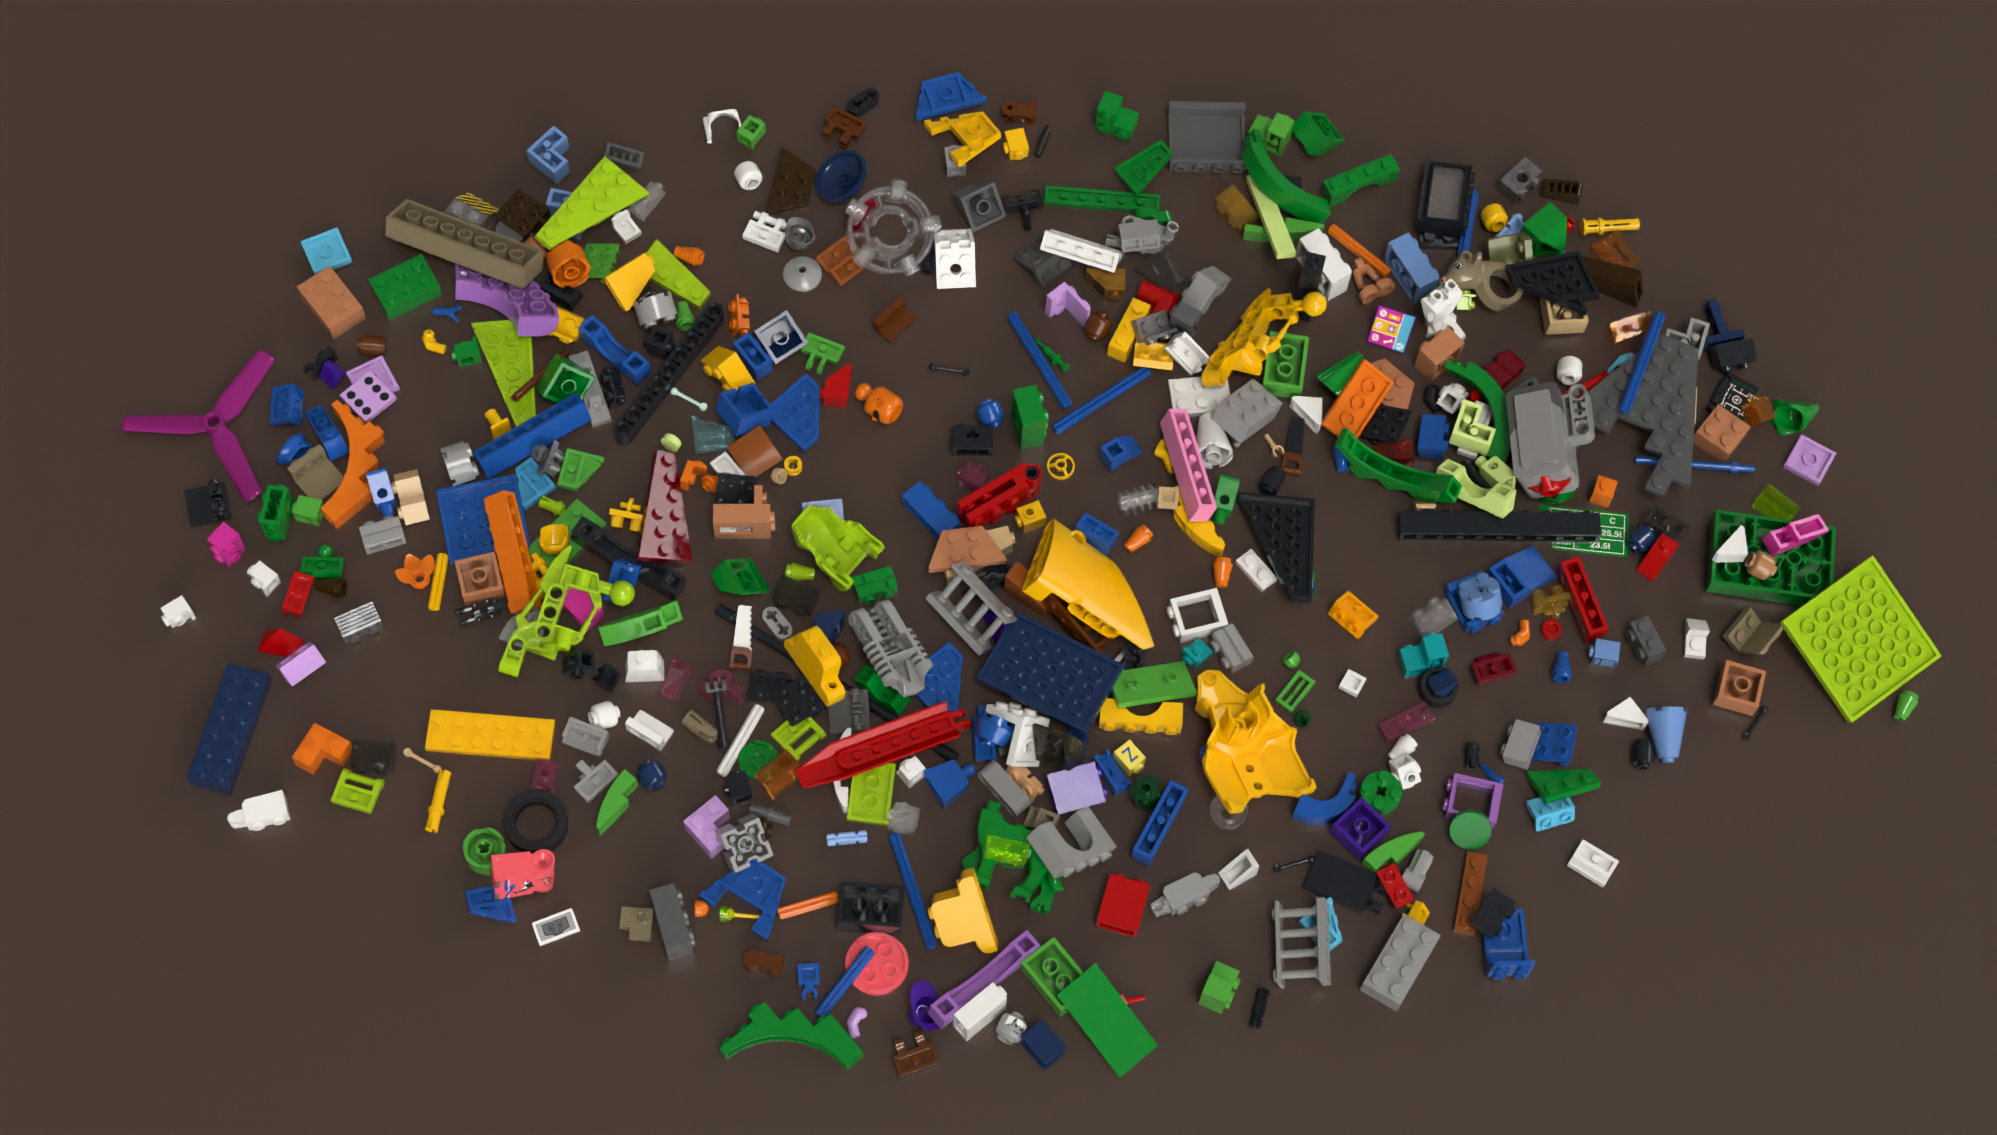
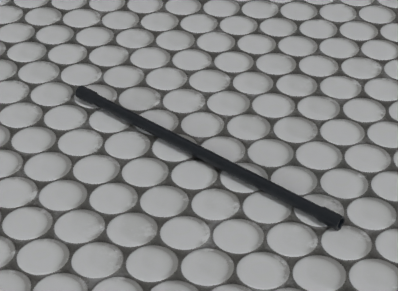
[715,603,960,761]

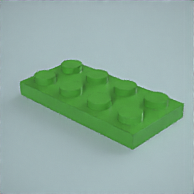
[528,499,607,574]

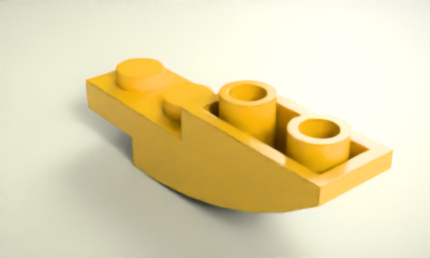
[1172,486,1225,557]

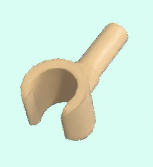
[1264,434,1284,458]

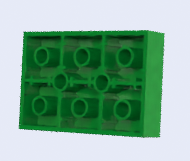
[1706,509,1836,606]

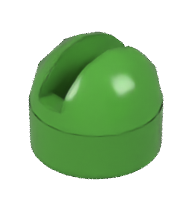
[1282,650,1300,668]

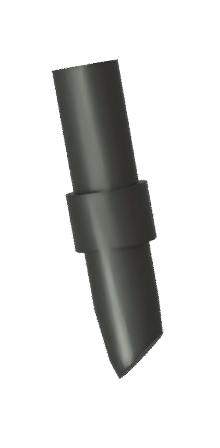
[1034,125,1051,158]

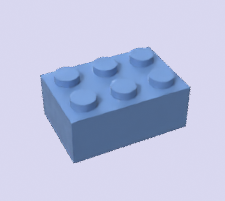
[1383,232,1439,306]

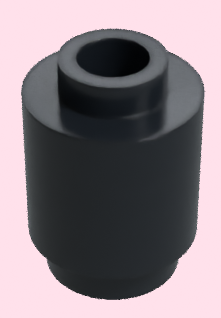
[1259,466,1286,495]
[1633,738,1654,770]

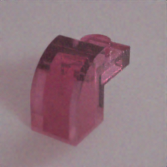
[697,670,745,706]

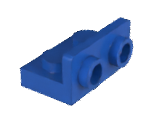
[269,383,304,427]

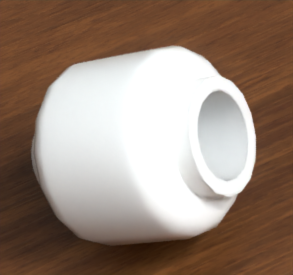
[734,161,762,190]
[1557,356,1582,385]
[588,701,620,730]

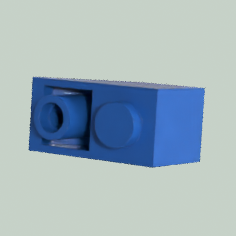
[1099,436,1143,472]

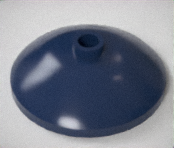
[815,150,867,203]

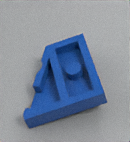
[464,886,516,923]

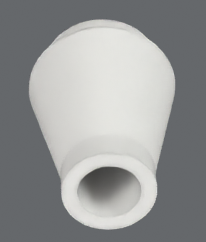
[1387,734,1418,760]

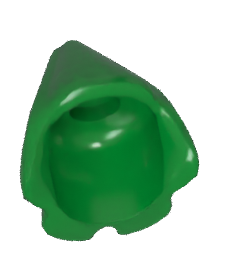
[1315,352,1363,396]
[1769,399,1819,436]

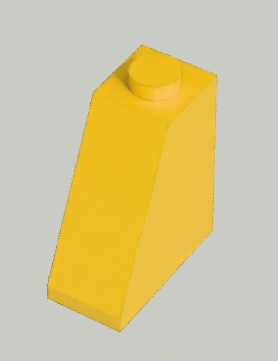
[603,253,656,311]

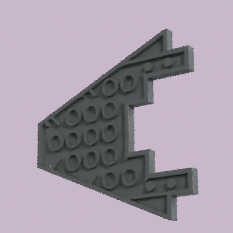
[1575,334,1698,498]

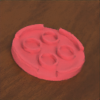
[845,932,909,995]

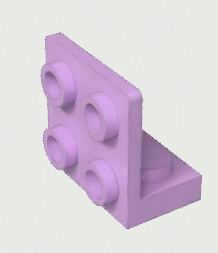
[1045,282,1091,327]

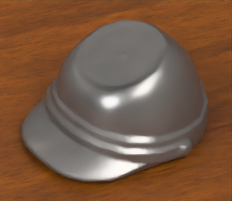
[784,217,816,251]

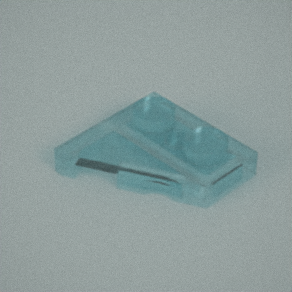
[691,416,734,454]

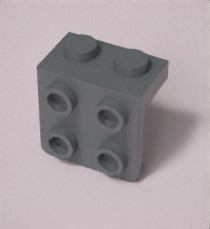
[1014,236,1071,288]

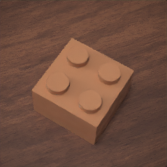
[1414,327,1465,383]
[1693,404,1751,463]
[454,552,506,606]
[1713,660,1766,716]

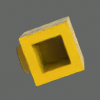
[1002,128,1029,160]
[1014,500,1047,533]

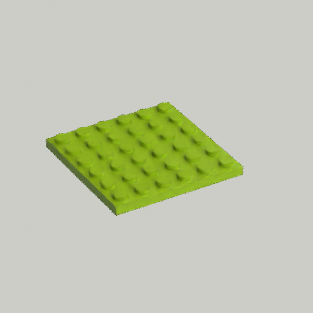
[1779,555,1942,724]

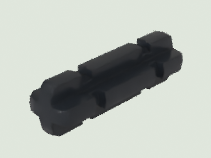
[1249,988,1270,1029]

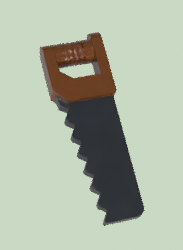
[1281,417,1305,476]

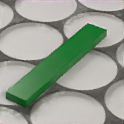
[1044,185,1160,213]

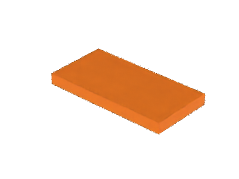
[1321,359,1394,439]

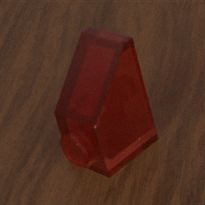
[1372,440,1414,467]

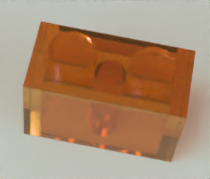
[1608,310,1653,343]
[754,749,800,800]

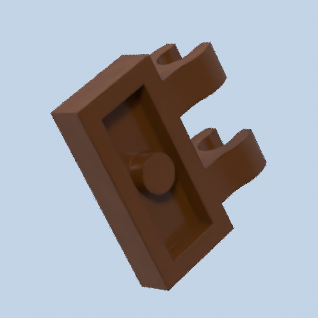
[822,106,867,150]
[892,1030,940,1078]

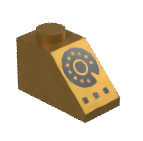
[1085,268,1125,300]

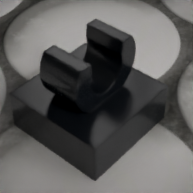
[593,663,621,692]

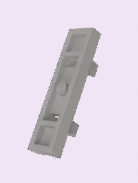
[569,350,612,427]

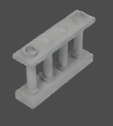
[925,562,1017,656]
[1272,897,1331,988]

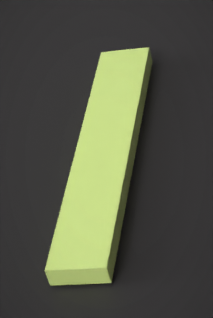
[1246,175,1296,259]

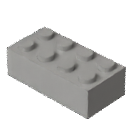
[1360,914,1441,1012]

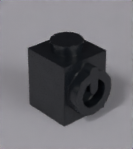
[643,326,675,360]

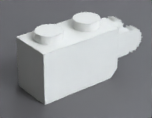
[227,790,291,831]

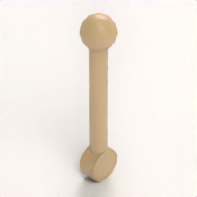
[403,748,441,773]

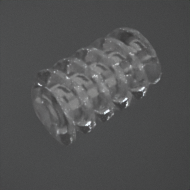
[1116,482,1159,515]

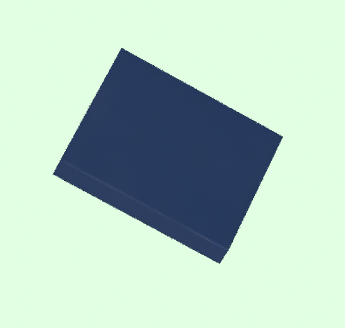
[813,610,845,644]

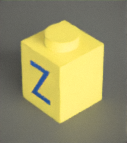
[1113,739,1146,777]

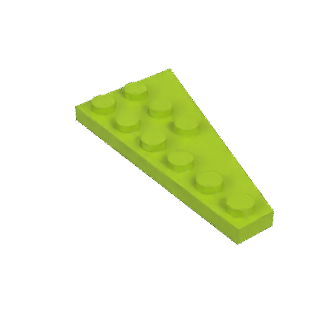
[534,156,650,250]
[471,320,536,427]

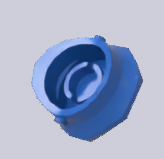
[276,433,314,467]

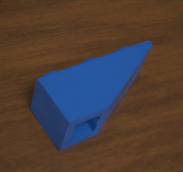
[304,405,349,461]

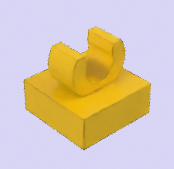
[1402,900,1430,925]

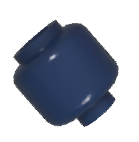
[1627,523,1657,553]
[636,759,668,791]

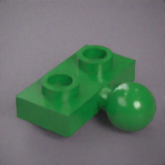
[300,544,345,578]

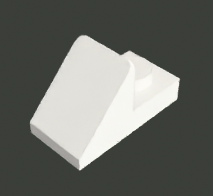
[1684,618,1710,659]

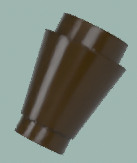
[315,578,347,598]

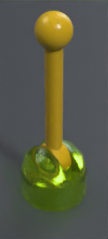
[719,905,761,922]

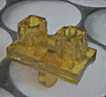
[1532,585,1571,620]

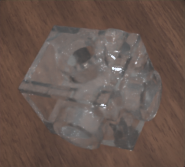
[886,802,920,835]

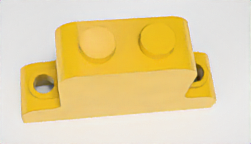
[783,626,845,707]
[928,867,998,953]

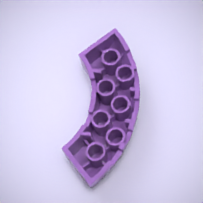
[454,263,559,337]

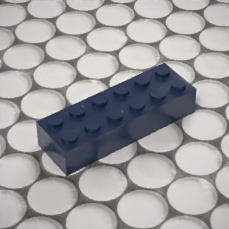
[187,663,272,795]

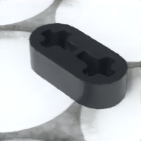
[847,88,879,118]

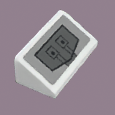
[532,908,580,946]

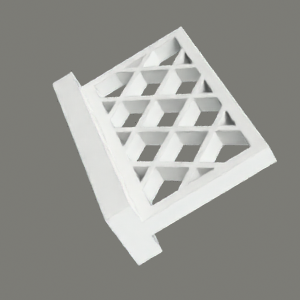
[1040,229,1124,273]

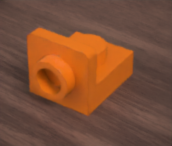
[680,460,708,491]

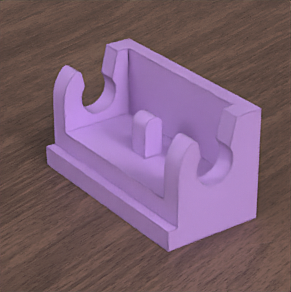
[275,642,326,686]

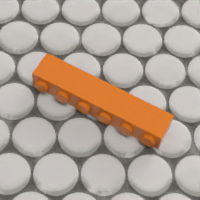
[484,490,542,615]

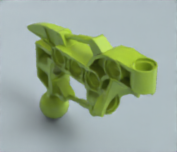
[498,545,635,677]

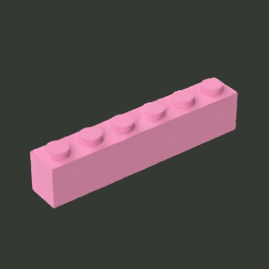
[1160,409,1217,522]

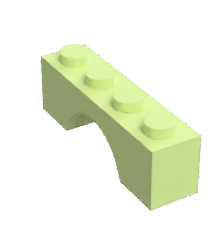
[1436,459,1516,518]

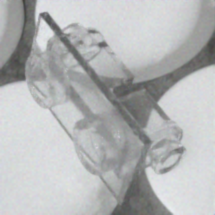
[628,181,666,221]

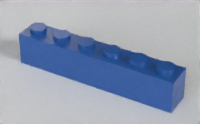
[472,393,592,479]

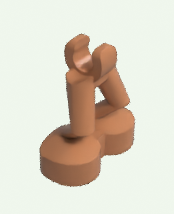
[1353,258,1395,305]

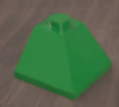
[711,558,770,595]

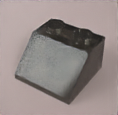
[1032,723,1084,771]

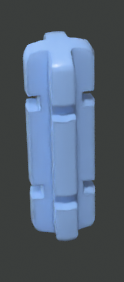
[826,830,868,846]

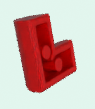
[1136,280,1180,320]

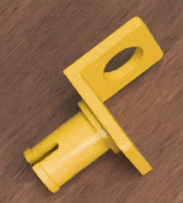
[484,408,511,439]

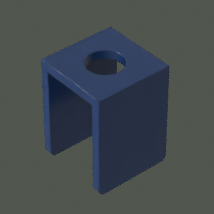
[1020,1019,1066,1070]

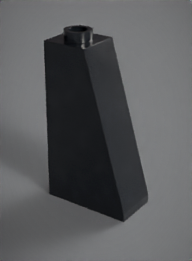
[1295,252,1326,322]

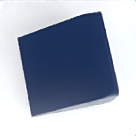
[1427,668,1458,697]

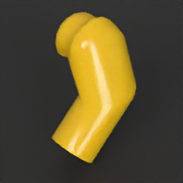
[422,329,447,355]

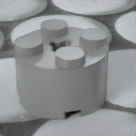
[633,291,678,330]
[440,441,479,486]

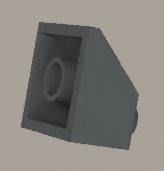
[952,177,1007,232]

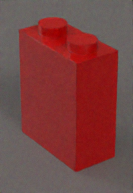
[1095,873,1150,938]

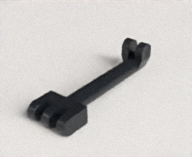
[705,676,730,749]

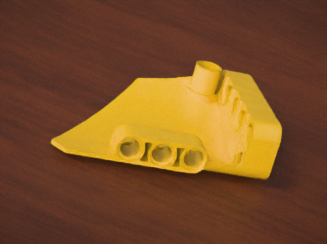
[1022,519,1154,650]

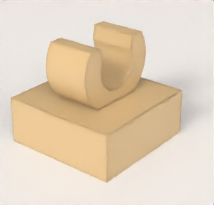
[1157,486,1179,510]

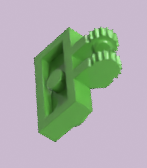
[801,333,845,375]

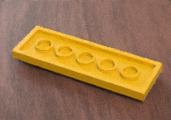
[425,709,555,761]

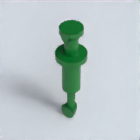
[1035,337,1070,372]

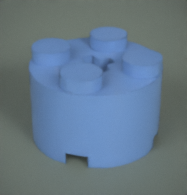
[1459,573,1503,620]

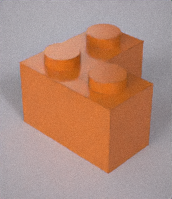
[292,723,354,775]

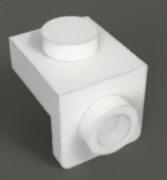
[611,209,642,245]

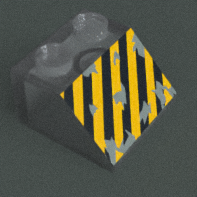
[444,192,499,229]

